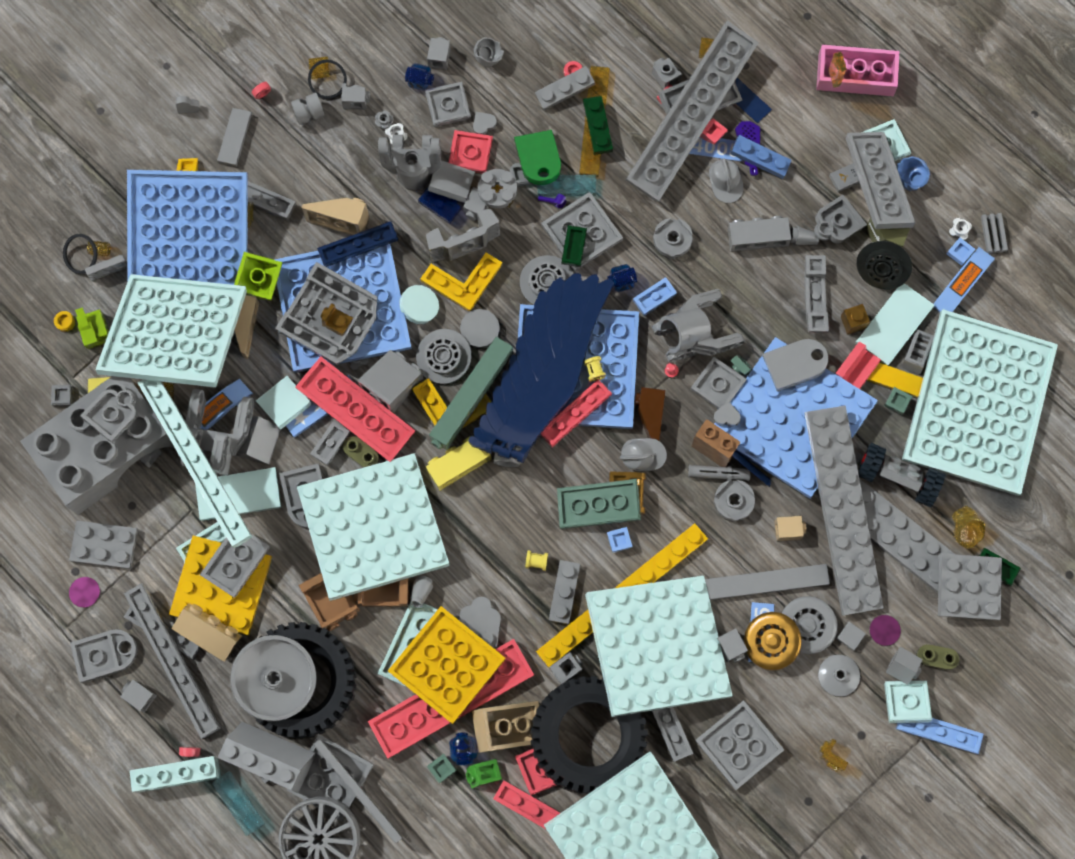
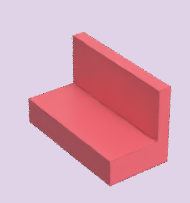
[836,341,881,389]

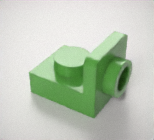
[466,759,502,788]

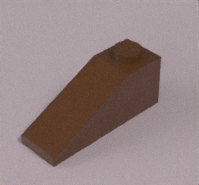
[635,387,665,441]

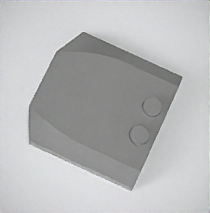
[275,262,377,365]

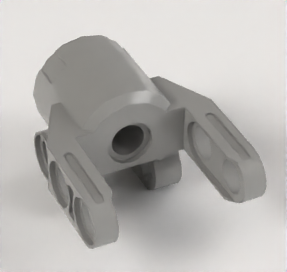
[378,135,441,190]
[652,289,745,363]
[181,389,254,476]

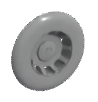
[520,255,573,304]
[416,329,471,384]
[782,596,838,654]

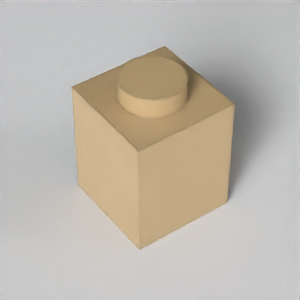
[775,516,806,541]

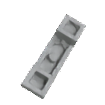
[804,255,829,332]

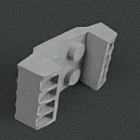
[426,209,500,263]

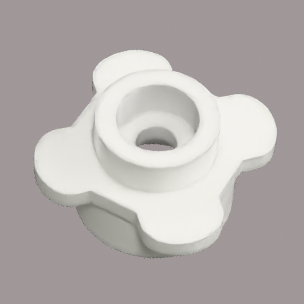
[385,123,408,144]
[949,218,972,240]

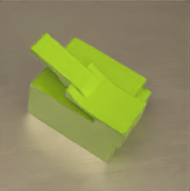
[75,307,109,349]

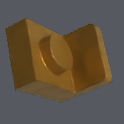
[320,303,353,336]

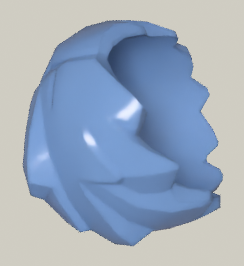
[896,156,930,191]

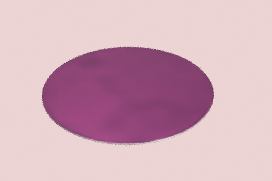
[69,577,100,607]
[870,615,901,646]

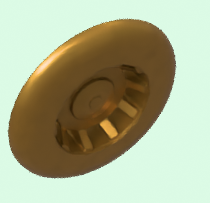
[744,612,802,670]

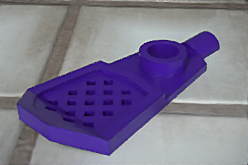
[735,121,760,176]

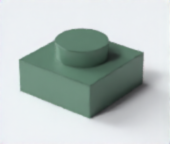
[731,355,753,375]
[884,387,912,415]
[427,753,456,784]

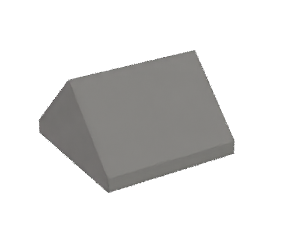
[235,416,281,465]

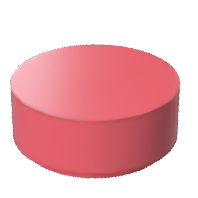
[564,61,583,76]
[251,82,271,99]
[179,747,201,757]

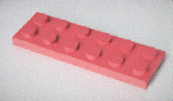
[295,356,416,462]

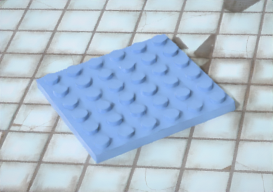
[127,170,248,285]
[275,244,412,373]
[518,304,639,429]
[714,337,878,499]

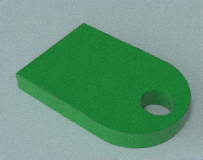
[514,130,561,185]

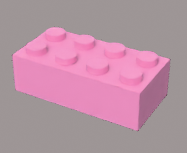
[816,45,899,96]

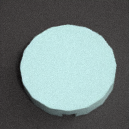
[399,285,439,324]

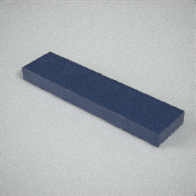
[317,221,399,267]

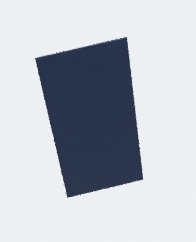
[735,78,772,123]
[732,450,772,487]

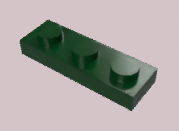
[583,96,613,155]

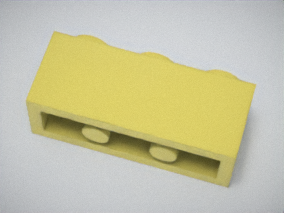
[426,436,491,491]

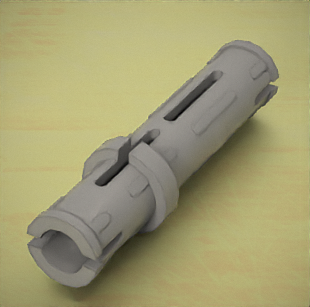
[688,464,750,481]

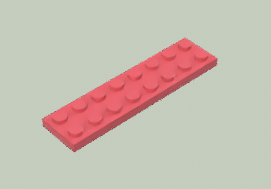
[368,639,534,759]

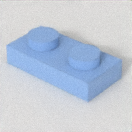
[633,277,677,316]

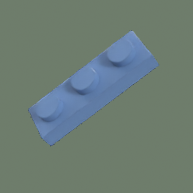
[730,135,791,179]

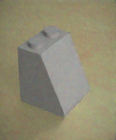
[358,350,423,413]

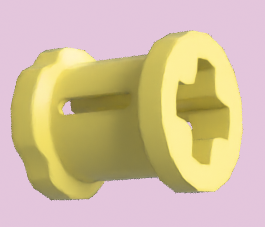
[584,356,606,382]
[525,550,548,571]

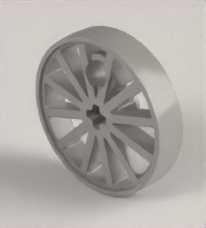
[279,797,361,859]

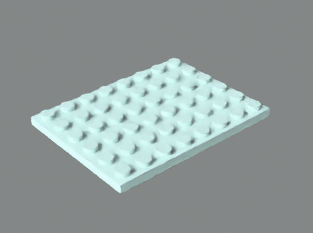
[902,309,1058,496]

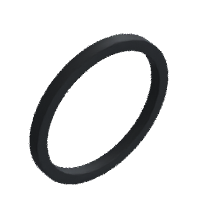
[308,60,347,99]
[63,234,98,274]

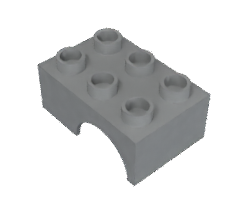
[20,376,174,515]

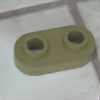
[343,436,379,468]
[916,644,959,670]

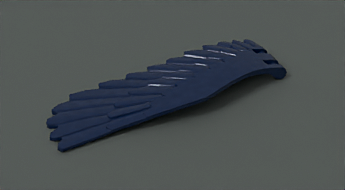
[468,273,614,463]

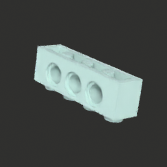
[129,756,221,793]

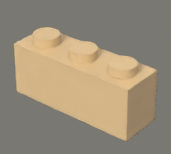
[171,603,242,662]

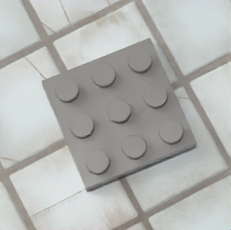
[541,192,623,272]
[938,553,1002,620]
[695,700,784,790]
[287,734,374,822]

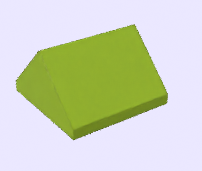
[234,252,283,301]

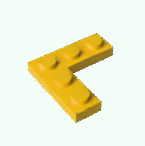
[420,253,502,312]
[412,378,491,428]

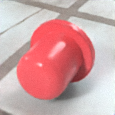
[665,363,679,378]

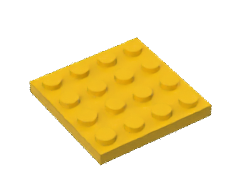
[169,536,272,636]
[388,606,506,724]

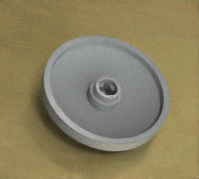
[230,635,316,721]

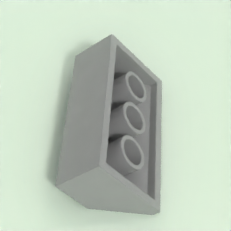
[217,722,316,793]

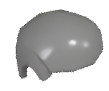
[473,37,504,67]

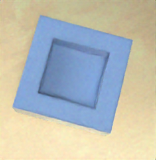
[946,238,976,266]
[607,527,632,553]

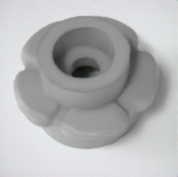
[375,111,394,129]

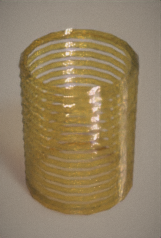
[87,241,111,257]

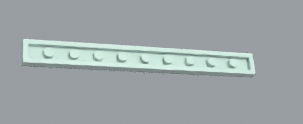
[138,379,252,548]

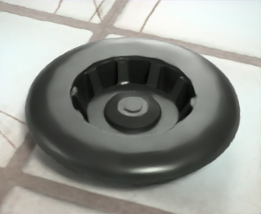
[856,241,912,289]

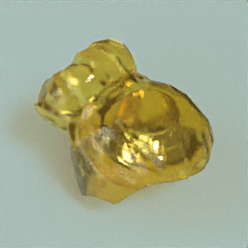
[952,506,985,548]

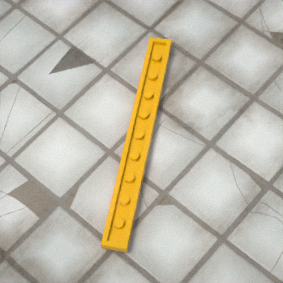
[536,523,708,668]

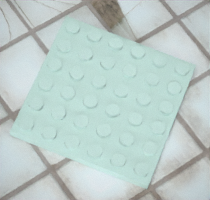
[95,274,247,387]
[297,453,449,601]
[585,576,733,717]
[544,752,719,859]

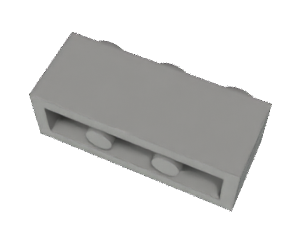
[727,216,791,252]

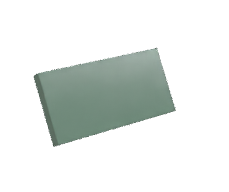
[557,479,641,529]

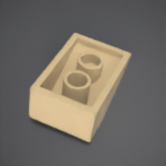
[302,198,369,235]
[472,701,539,753]

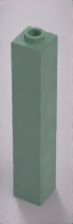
[429,337,513,450]

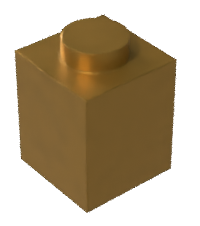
[841,304,870,335]

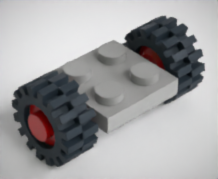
[858,443,946,508]

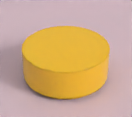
[54,311,75,332]

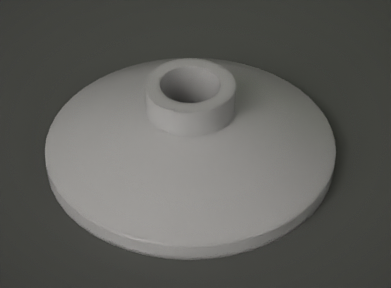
[818,655,860,697]

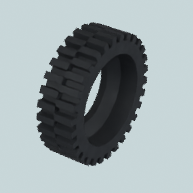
[254,622,357,739]
[530,676,648,794]

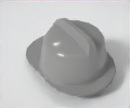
[709,158,743,203]
[620,438,667,471]

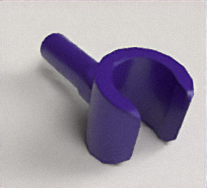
[538,194,567,209]

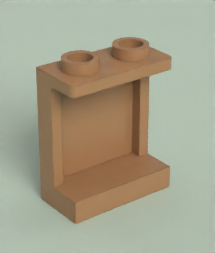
[691,420,740,467]
[298,573,360,631]
[354,578,409,607]

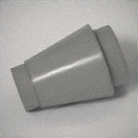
[790,226,819,245]
[410,576,433,608]

